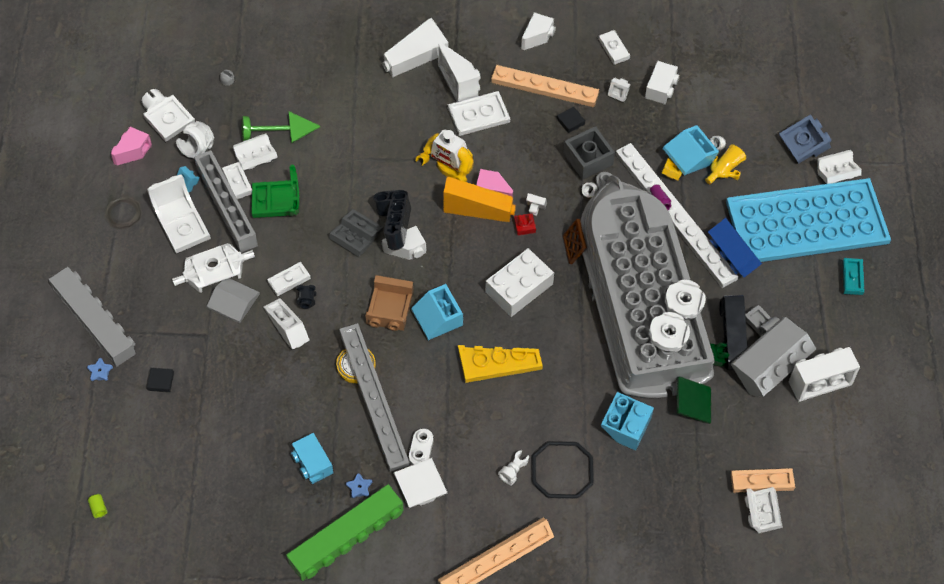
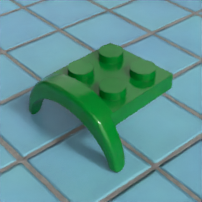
[252,165,300,218]

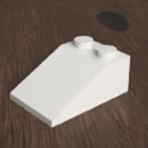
[438,43,480,102]

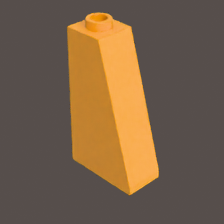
[444,177,516,222]

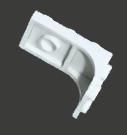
[147,175,211,253]

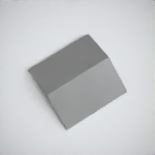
[207,278,260,324]

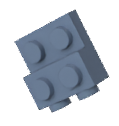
[779,114,832,164]

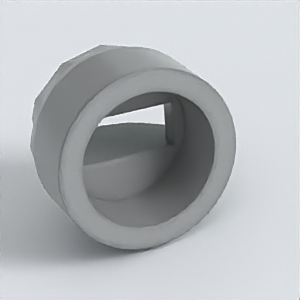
[220,70,235,85]

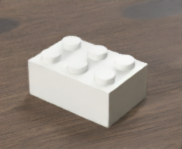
[485,248,554,317]
[789,347,860,402]

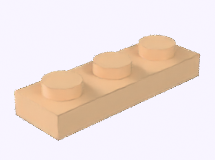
[731,469,795,493]

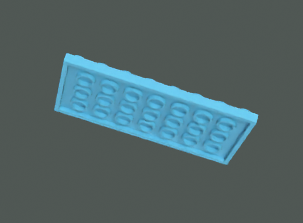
[726,178,891,262]

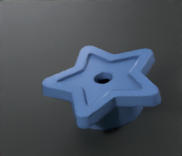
[87,358,113,381]
[346,474,373,498]

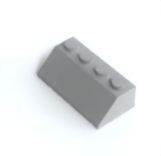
[731,317,816,397]

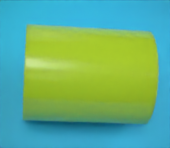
[88,494,107,518]

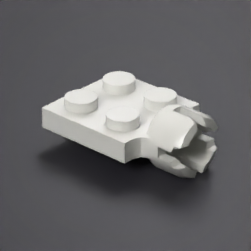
[142,89,195,142]

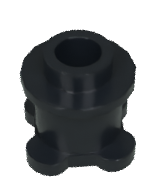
[296,285,317,309]

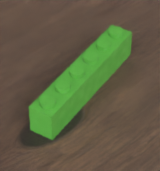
[286,484,404,581]

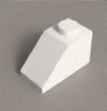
[521,13,556,50]
[382,226,426,260]

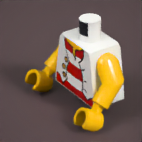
[415,130,471,182]

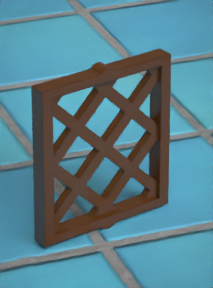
[563,219,587,264]

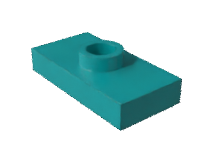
[843,258,864,295]

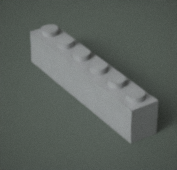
[194,150,258,253]
[49,267,136,367]

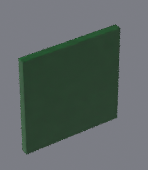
[677,376,711,424]

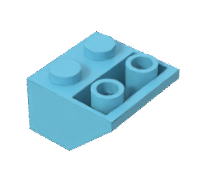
[663,125,719,175]
[411,284,463,340]
[601,392,654,450]

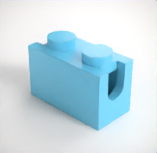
[291,433,333,484]

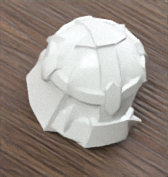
[176,121,215,158]

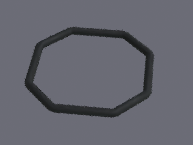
[532,441,594,498]

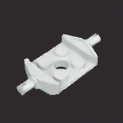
[172,243,255,293]

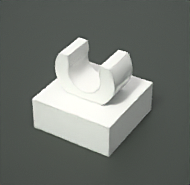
[608,78,630,102]
[526,193,547,216]

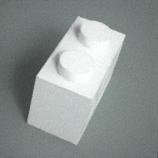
[645,61,679,104]

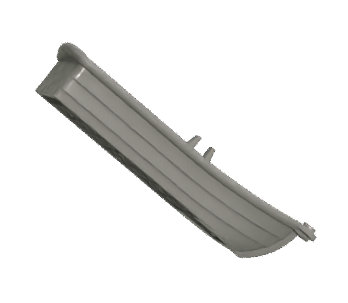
[580,172,714,398]

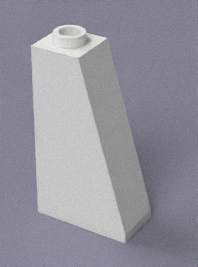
[383,18,448,77]

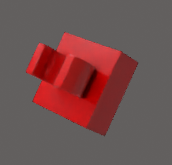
[514,213,536,236]

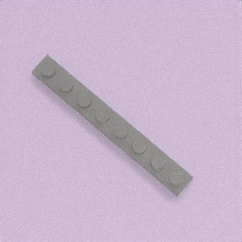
[339,323,409,472]

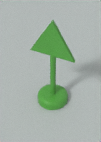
[242,112,321,143]

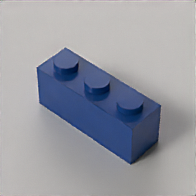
[708,218,762,277]

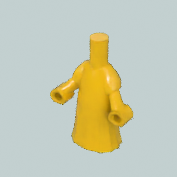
[705,145,747,184]

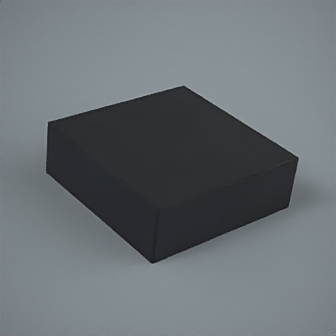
[557,107,586,133]
[147,368,174,393]

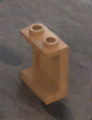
[365,275,414,331]

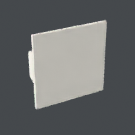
[394,458,447,508]

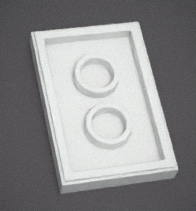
[448,91,510,136]

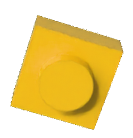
[662,158,682,181]

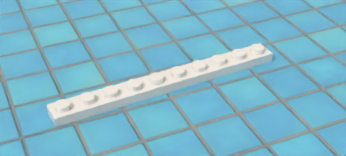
[615,143,738,288]

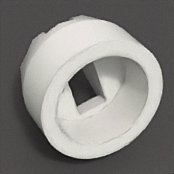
[710,136,726,151]
[582,182,598,197]

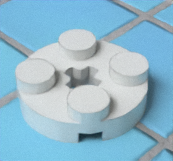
[665,280,706,319]
[649,312,690,352]

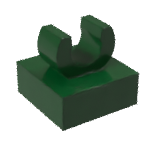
[710,343,730,367]

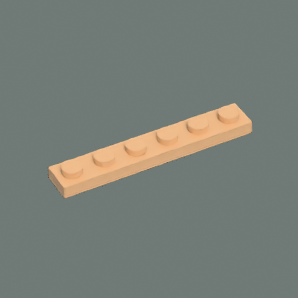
[492,65,599,107]
[438,517,554,584]

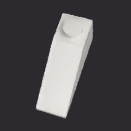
[264,298,310,350]

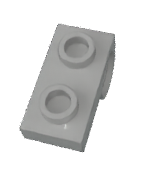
[745,305,780,336]

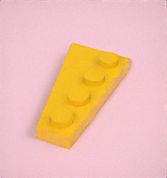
[458,345,543,383]

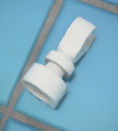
[498,451,529,486]

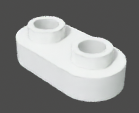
[409,429,433,465]

